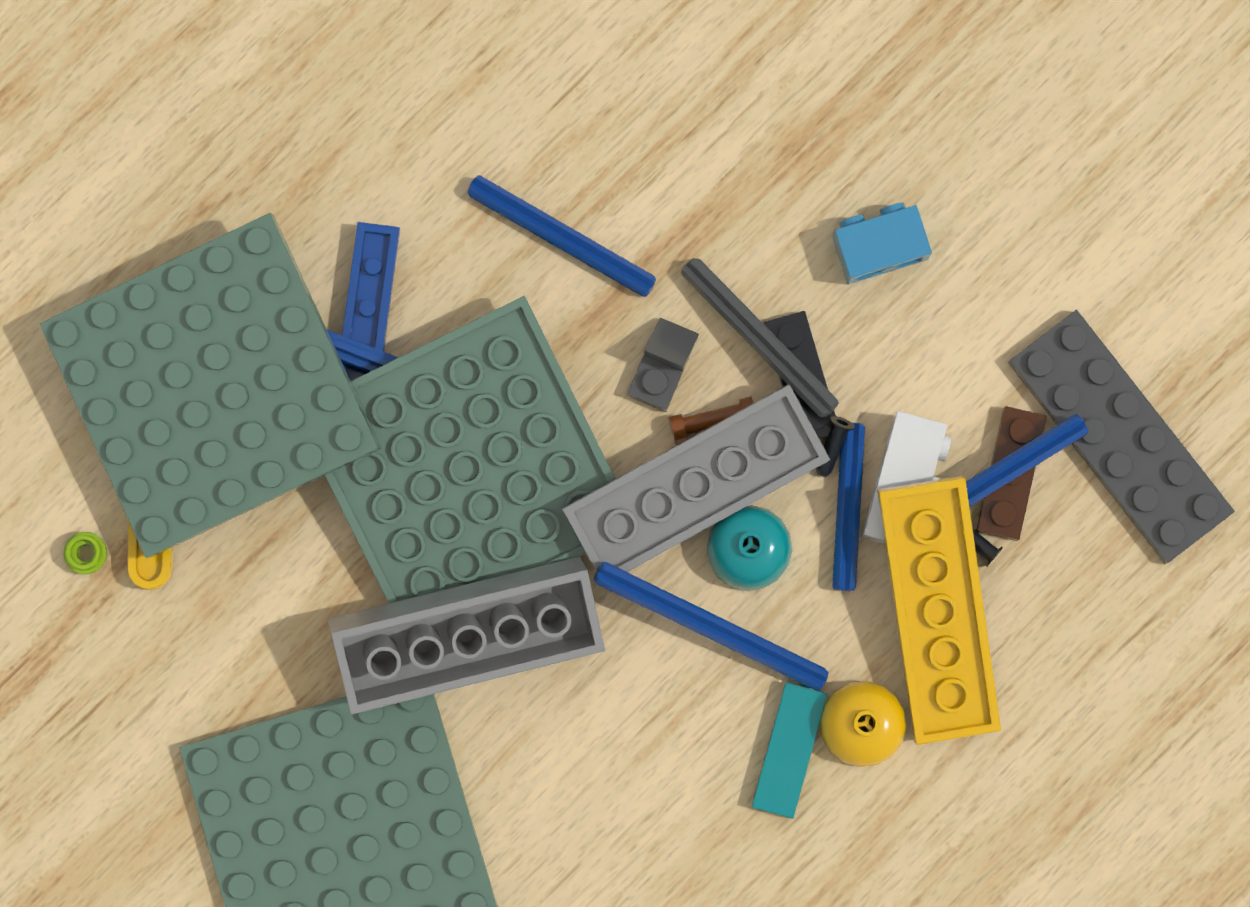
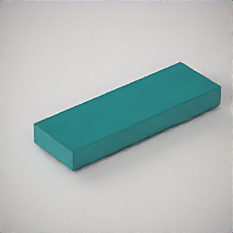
[751,682,827,819]

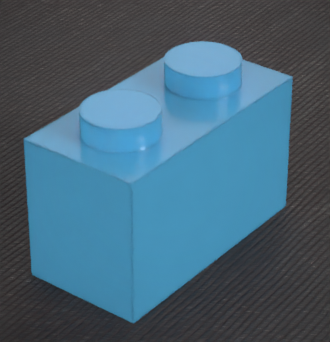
[833,202,932,285]

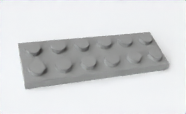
[562,384,830,572]

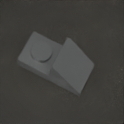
[627,318,699,412]

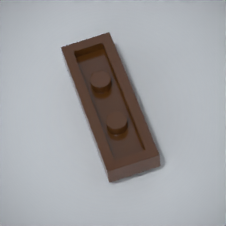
[976,406,1047,541]

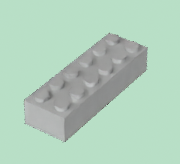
[328,556,605,715]

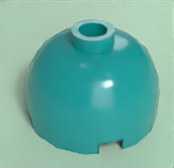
[707,505,792,591]

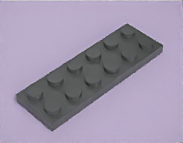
[1008,309,1235,564]

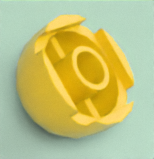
[820,681,906,767]

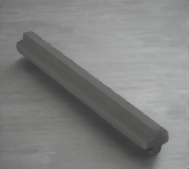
[681,258,839,417]

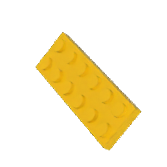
[877,476,1001,745]

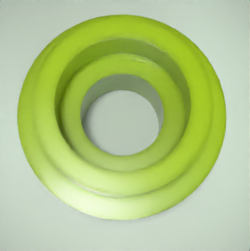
[63,532,107,575]

